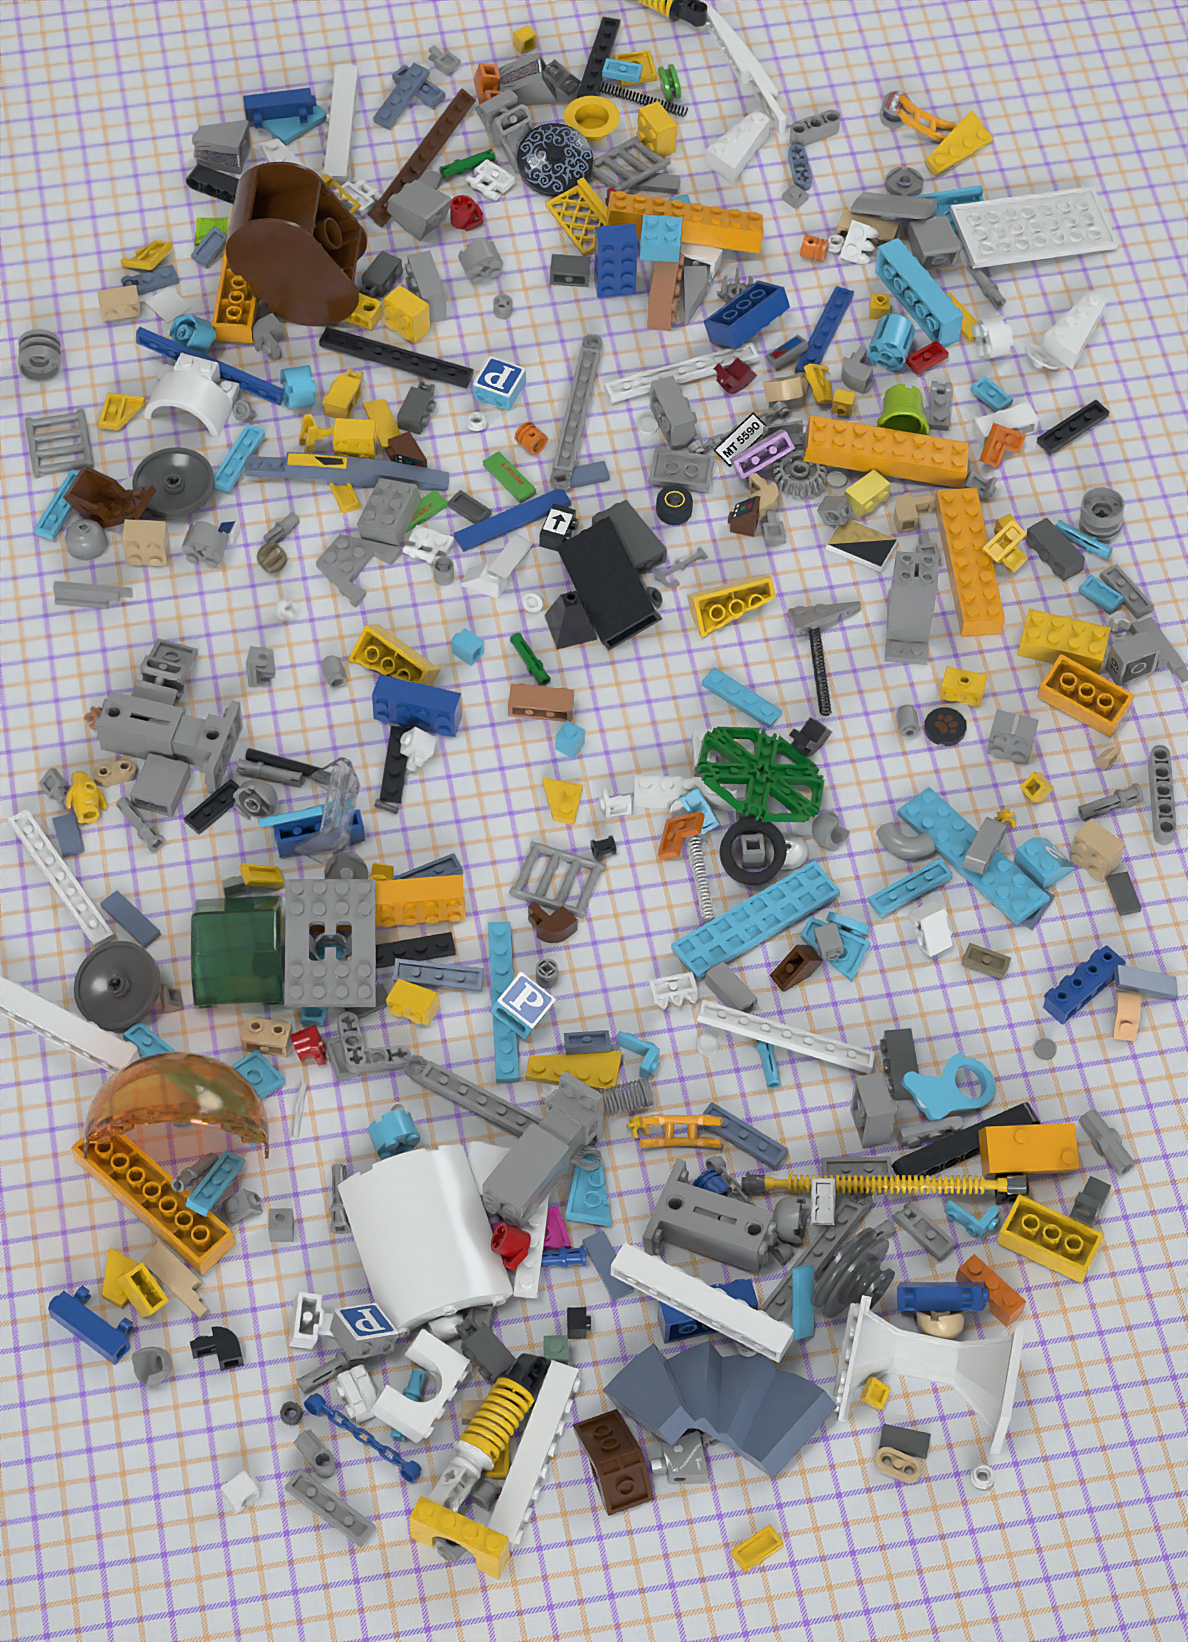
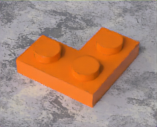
[979,422,1026,468]
[657,811,705,860]

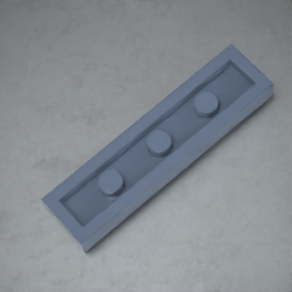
[373,63,430,130]
[392,958,484,992]
[703,1102,788,1169]

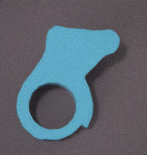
[901,1052,995,1121]

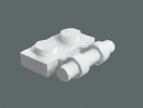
[466,159,516,201]
[334,176,382,216]
[403,525,454,565]

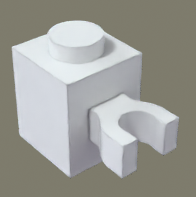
[400,727,436,771]

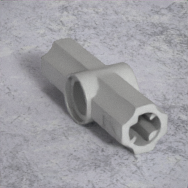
[1079,1109,1135,1175]

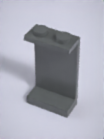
[592,500,667,574]

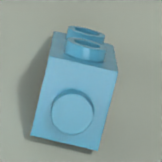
[617,1031,660,1079]
[944,1199,1000,1239]

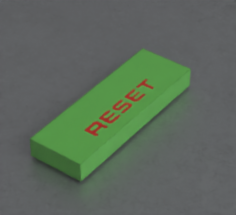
[483,451,536,503]
[405,490,448,534]

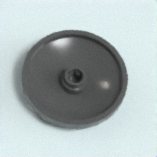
[132,447,215,518]
[74,941,161,1030]

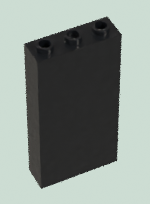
[556,516,662,650]

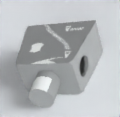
[649,1431,709,1484]

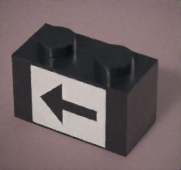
[539,503,579,552]

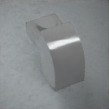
[253,313,284,361]
[841,346,873,394]

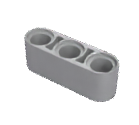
[789,109,841,146]
[962,817,1008,875]

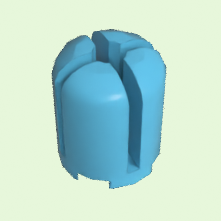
[867,313,915,371]

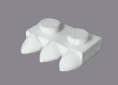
[840,220,879,264]
[649,972,698,1009]

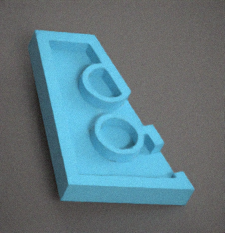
[565,1155,611,1227]

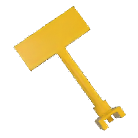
[298,399,401,453]

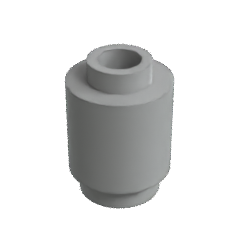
[321,655,346,688]
[896,705,920,737]

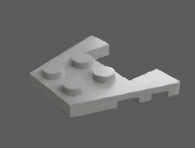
[316,534,402,608]

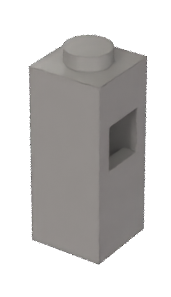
[705,961,757,1014]

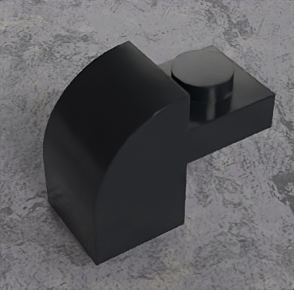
[789,717,833,757]
[190,1326,244,1371]

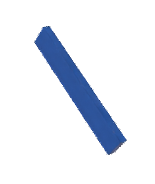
[795,286,854,373]
[454,489,571,552]

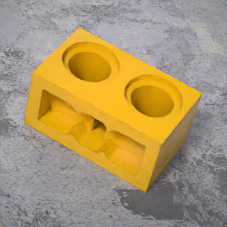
[345,292,383,331]

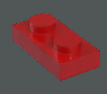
[905,340,949,375]

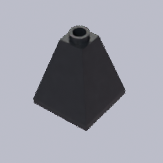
[545,591,597,650]

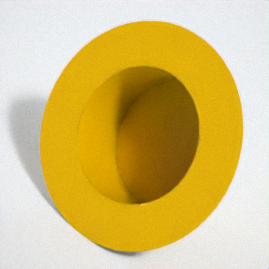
[564,96,620,142]

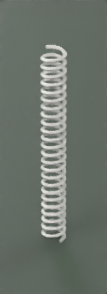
[687,834,715,924]

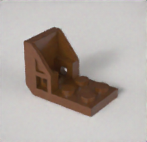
[63,466,157,528]
[572,1409,654,1516]

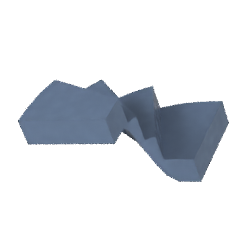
[603,1341,837,1479]

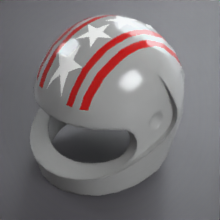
[880,91,910,129]

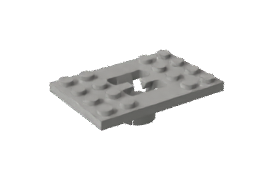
[285,879,376,1007]

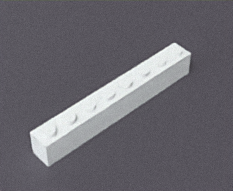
[320,65,359,189]
[0,973,140,1080]
[610,1243,794,1363]
[488,1360,582,1552]

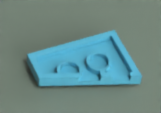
[801,916,871,982]

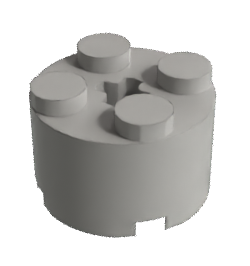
[458,238,503,284]
[182,521,229,568]

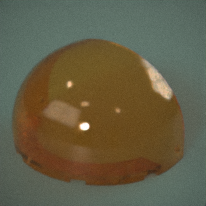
[84,1051,269,1159]

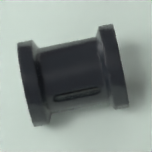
[590,835,617,859]

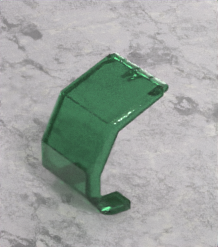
[191,895,285,1009]

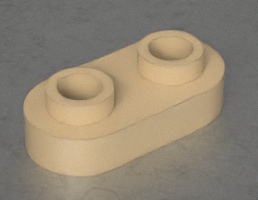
[93,759,137,787]
[874,1447,922,1483]

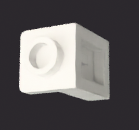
[598,789,632,818]

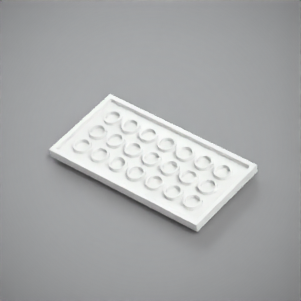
[949,186,1119,268]

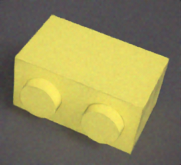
[844,469,891,517]

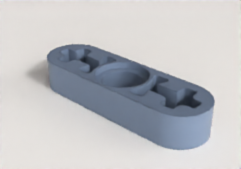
[788,144,812,191]

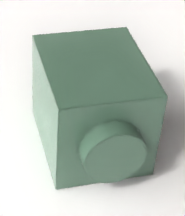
[543,1335,568,1369]

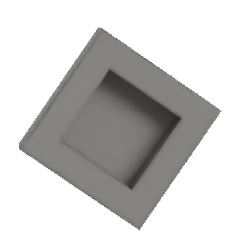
[782,184,809,209]

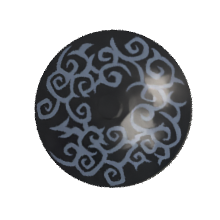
[517,123,593,197]

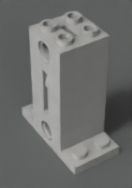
[885,551,939,665]
[642,1158,778,1273]

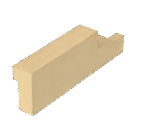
[140,1241,209,1319]

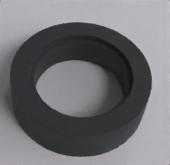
[719,818,787,885]

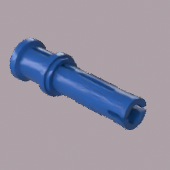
[516,1245,586,1269]

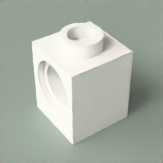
[220,1470,261,1514]

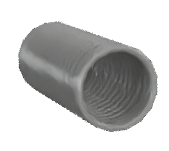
[596,1077,654,1118]

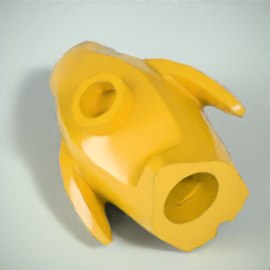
[65,771,107,824]

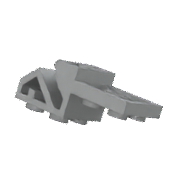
[474,89,535,173]
[131,638,198,706]

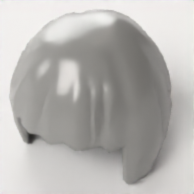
[812,811,850,848]
[132,1346,172,1387]

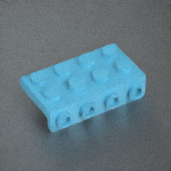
[910,185,984,235]

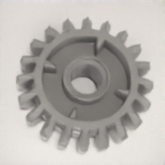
[772,448,827,499]

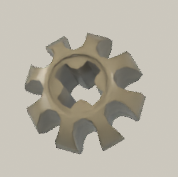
[256,543,288,574]

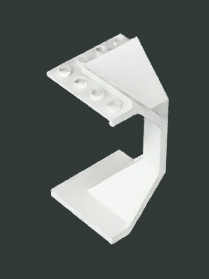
[832,1295,1025,1455]

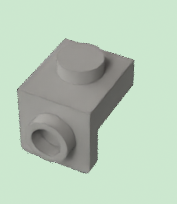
[962,471,997,501]
[222,1188,263,1224]

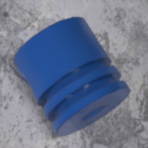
[693,1168,732,1197]

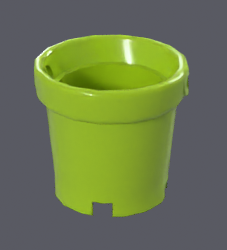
[877,384,929,435]

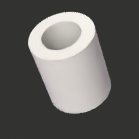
[427,1313,464,1342]

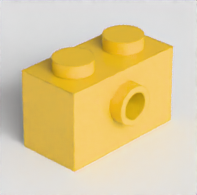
[939,666,987,707]
[386,978,441,1026]
[115,1262,169,1318]

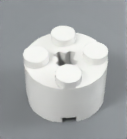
[972,315,1013,359]

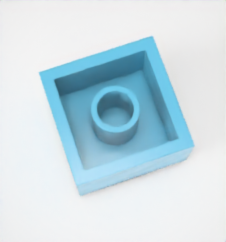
[640,214,682,263]

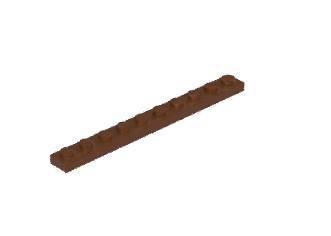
[368,88,476,227]

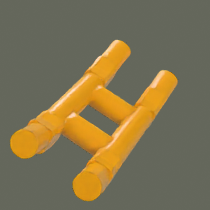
[897,95,957,143]
[639,1114,723,1148]

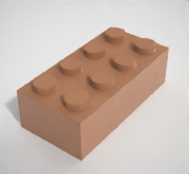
[647,246,685,331]

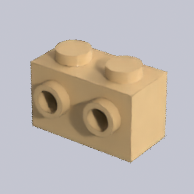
[97,285,141,321]
[241,1016,293,1058]

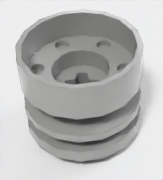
[18,329,61,382]
[1079,487,1125,542]

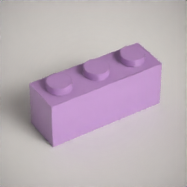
[729,429,795,479]

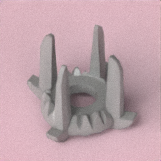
[717,267,753,302]

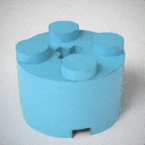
[169,313,216,355]
[280,365,317,408]
[367,1110,420,1161]

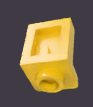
[369,862,394,881]

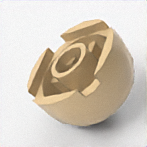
[917,1311,964,1340]

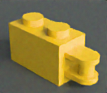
[322,368,364,419]

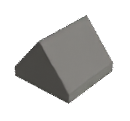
[160,984,183,1014]

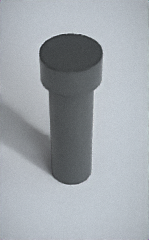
[374,799,399,814]

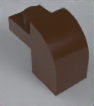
[528,902,578,943]

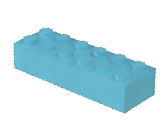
[875,238,963,348]

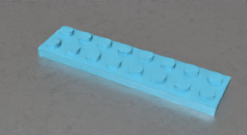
[897,787,1049,925]
[671,860,840,980]

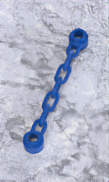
[304,1393,422,1483]

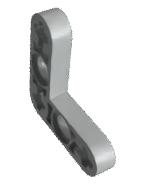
[337,1011,411,1073]

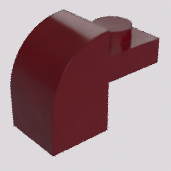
[713,357,757,394]

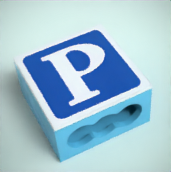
[473,356,526,411]
[489,972,556,1039]

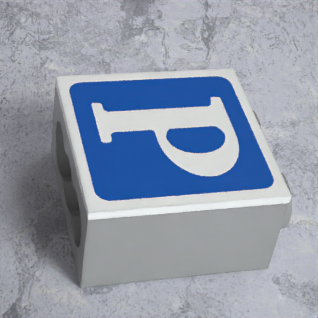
[330,1303,398,1360]

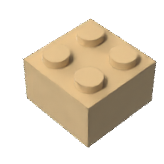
[122,519,170,566]
[1069,818,1125,883]

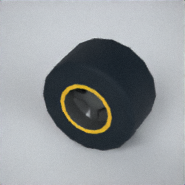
[656,485,693,525]

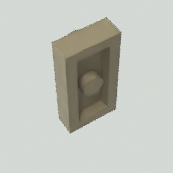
[961,943,1011,980]

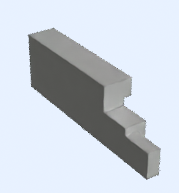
[53,581,133,609]
[1130,617,1188,683]

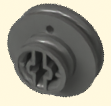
[811,1227,895,1318]

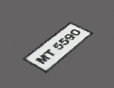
[713,412,767,467]

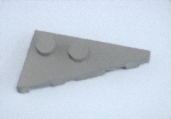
[788,601,860,635]

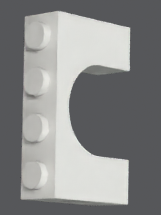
[369,1328,470,1443]

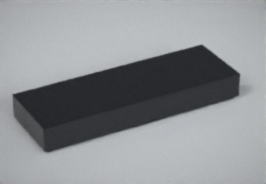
[184,779,240,834]

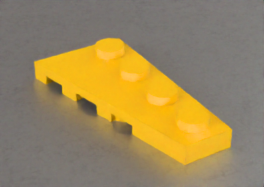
[925,110,994,176]
[525,1051,622,1094]

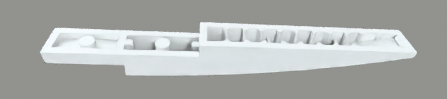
[698,0,788,134]

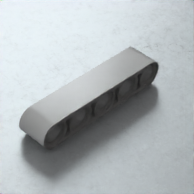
[1148,745,1177,845]

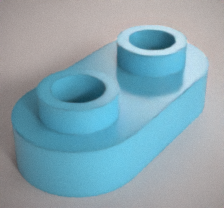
[826,912,870,938]

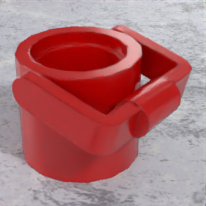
[450,195,484,231]
[290,1025,327,1065]
[491,1223,531,1271]

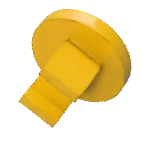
[993,809,1016,828]
[626,1115,650,1139]

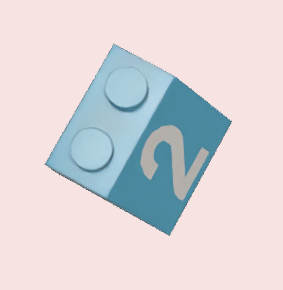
[1013,837,1075,890]

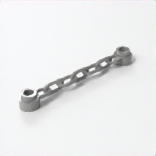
[688,400,790,454]
[705,1156,794,1264]

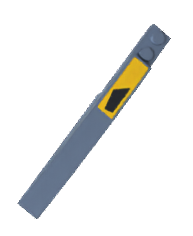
[245,452,449,490]

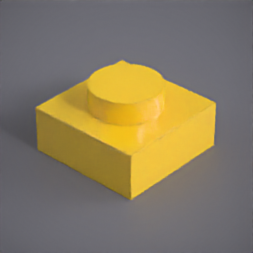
[859,1377,891,1410]

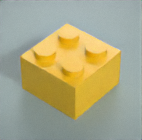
[636,101,677,157]
[384,285,430,344]
[333,418,377,459]

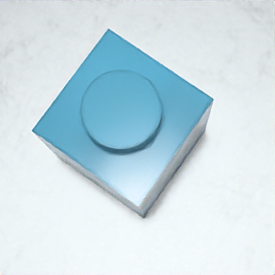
[451,628,484,666]
[555,721,585,759]

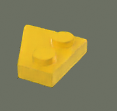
[120,240,173,270]
[804,363,833,404]
[98,393,146,431]
[542,778,583,825]
[102,1247,149,1309]

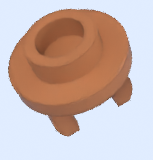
[84,706,102,730]

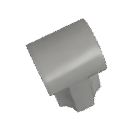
[294,1429,336,1478]

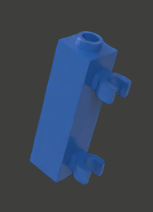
[243,88,316,129]
[897,1282,990,1311]
[48,1285,134,1365]

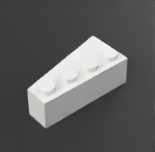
[705,109,770,185]
[1041,290,1107,370]

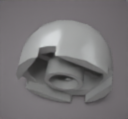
[65,519,107,561]
[233,779,278,823]
[772,1196,807,1243]

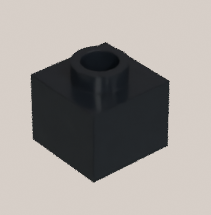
[567,1307,591,1339]

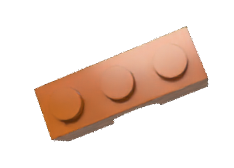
[473,63,503,105]
[955,1254,1026,1327]

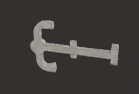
[652,547,708,588]

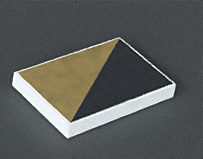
[825,519,899,572]

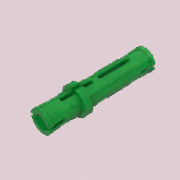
[439,149,495,179]
[510,633,551,686]

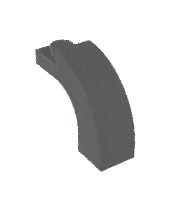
[1069,1176,1112,1228]

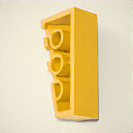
[687,574,776,638]
[347,624,441,686]

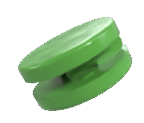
[658,64,682,101]

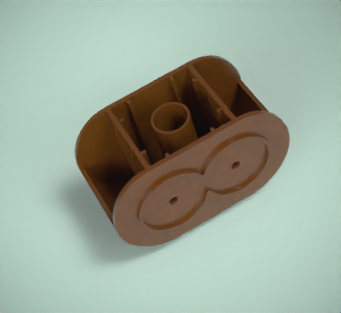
[226,162,368,327]

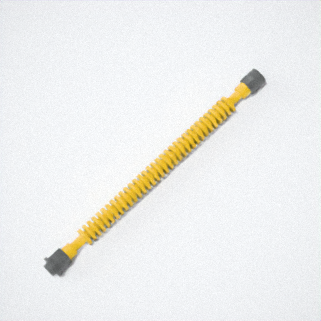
[741,1172,1026,1195]

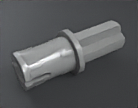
[263,512,300,543]

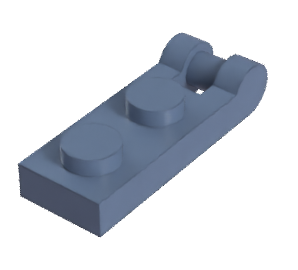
[121,264,179,296]

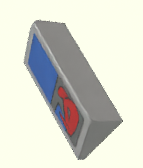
[765,334,809,370]

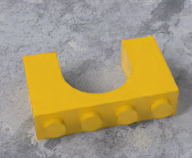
[409,1495,510,1580]

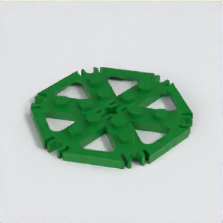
[696,726,825,822]

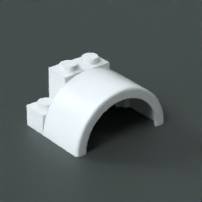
[144,353,240,437]

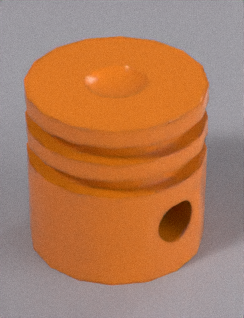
[800,234,829,262]
[514,421,548,455]

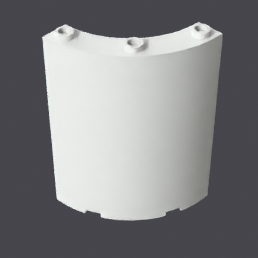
[338,1145,514,1338]

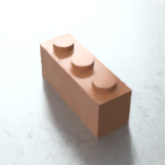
[508,683,574,722]

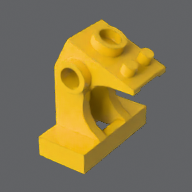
[982,520,1029,573]

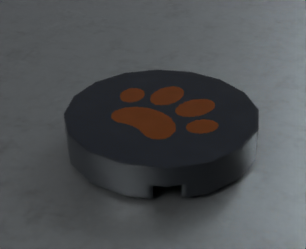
[924,707,967,746]

